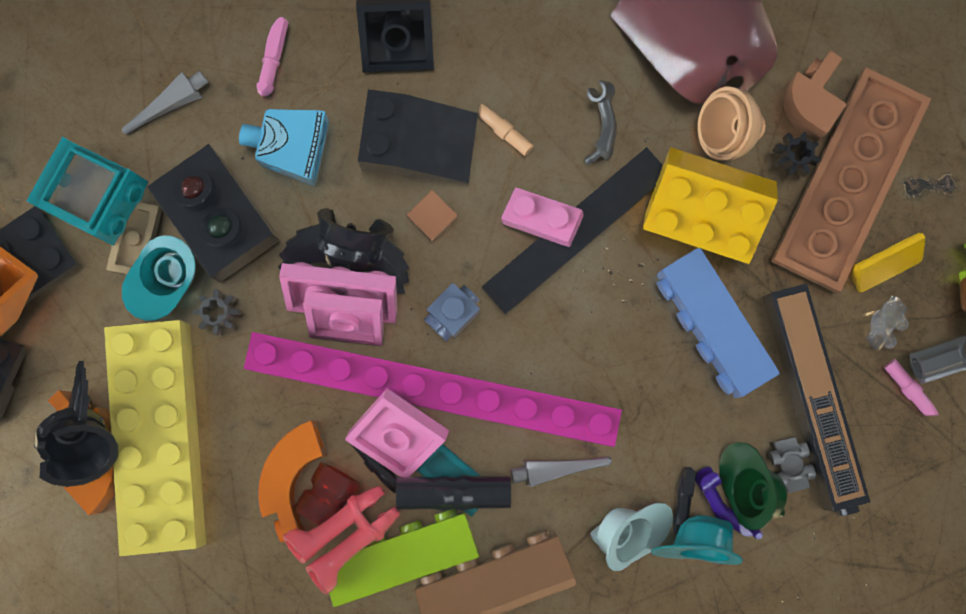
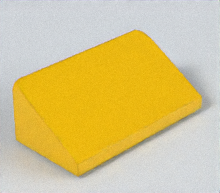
[849,232,925,293]

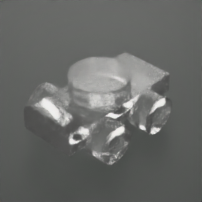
[866,296,909,351]

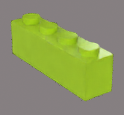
[327,509,479,607]

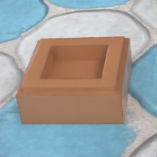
[406,190,458,242]

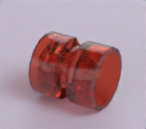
[294,462,363,525]

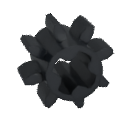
[772,132,820,178]

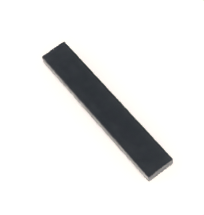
[481,147,663,315]

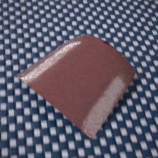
[610,0,777,104]

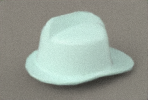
[591,503,673,571]

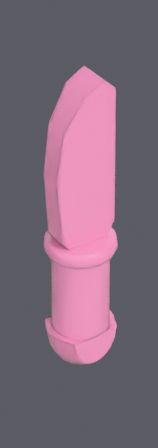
[256,17,288,97]

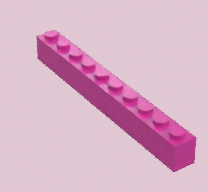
[243,332,622,447]

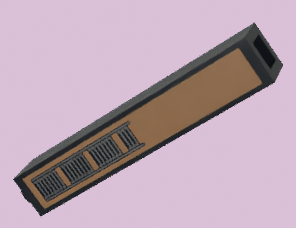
[763,283,870,516]

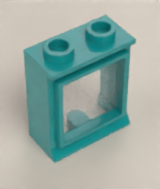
[26,137,149,246]

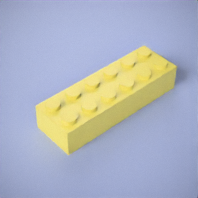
[104,320,206,556]

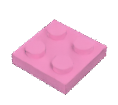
[303,290,384,346]
[345,388,449,477]

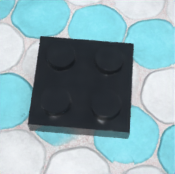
[0,206,81,303]

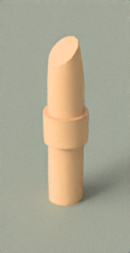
[478,104,534,156]

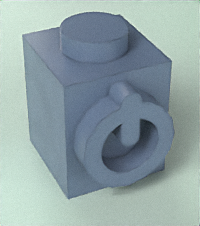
[423,283,480,342]

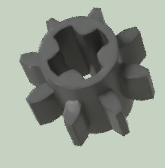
[192,289,242,336]

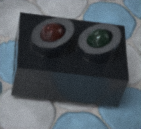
[147,144,280,283]

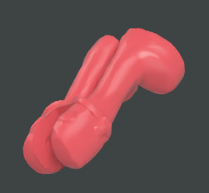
[283,486,400,595]

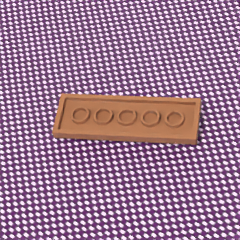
[771,68,931,294]

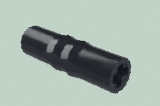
[396,475,511,511]

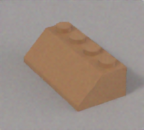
[415,530,577,614]

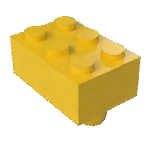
[643,147,778,264]

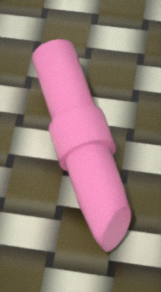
[884,359,939,416]

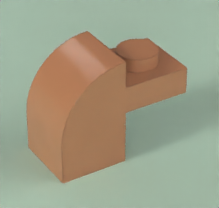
[783,50,847,142]

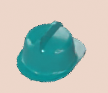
[122,235,196,321]
[651,515,743,565]

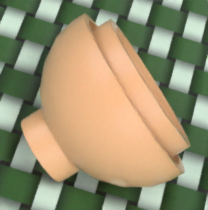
[698,87,766,161]

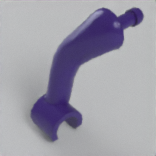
[695,466,763,539]

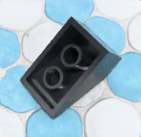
[358,89,478,185]

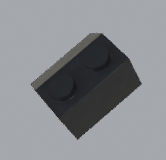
[356,0,434,72]

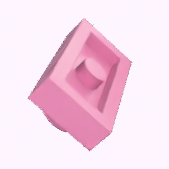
[501,187,584,247]

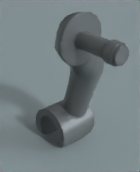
[584,80,617,165]

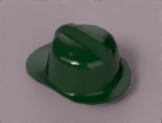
[719,442,787,531]

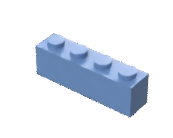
[657,248,780,398]

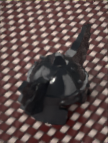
[278,208,409,294]
[34,361,118,487]

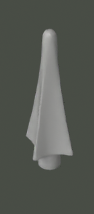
[122,71,209,134]
[511,457,612,487]

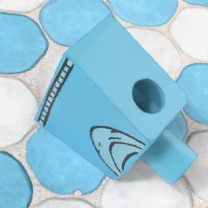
[239,109,330,186]

